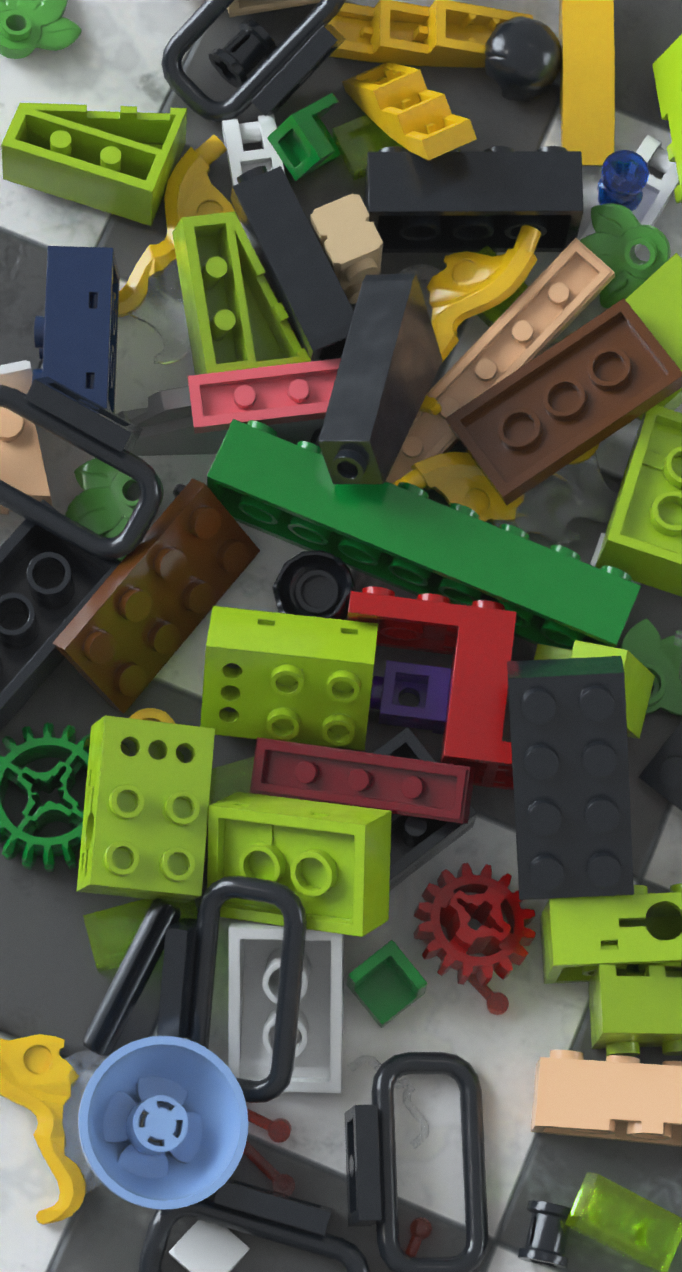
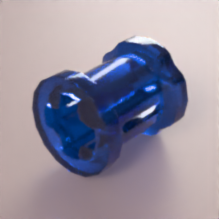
[597,150,649,212]

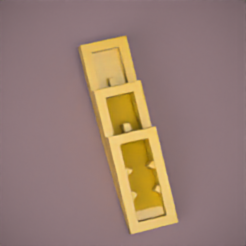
[328,0,533,68]
[559,0,615,166]
[342,62,477,160]

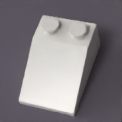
[228,919,345,1093]

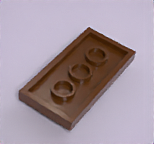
[445,298,682,505]
[52,478,260,714]

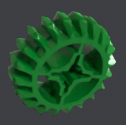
[0,722,90,872]

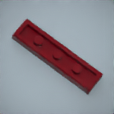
[249,737,476,824]

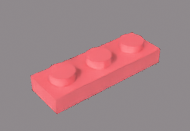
[188,358,341,434]

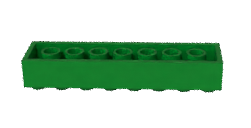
[207,419,641,650]

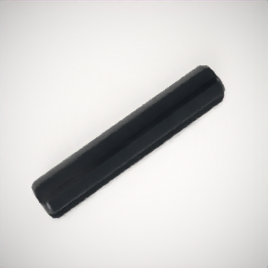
[83,898,181,1056]

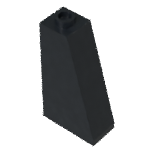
[230,166,354,361]
[318,273,443,484]

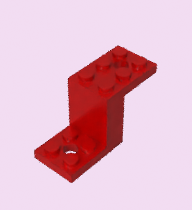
[347,586,517,790]

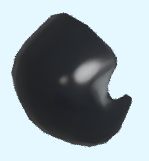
[485,16,562,102]
[272,550,355,620]

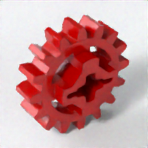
[413,863,536,986]

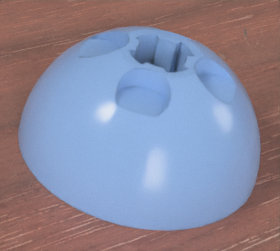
[78,1036,249,1210]

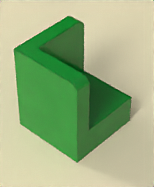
[267,93,341,181]
[346,940,427,1028]

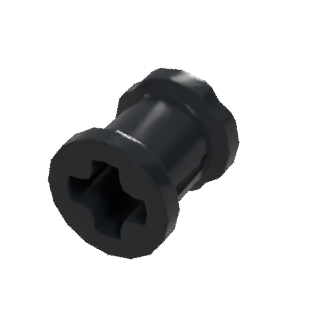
[209,18,277,88]
[518,1200,579,1269]

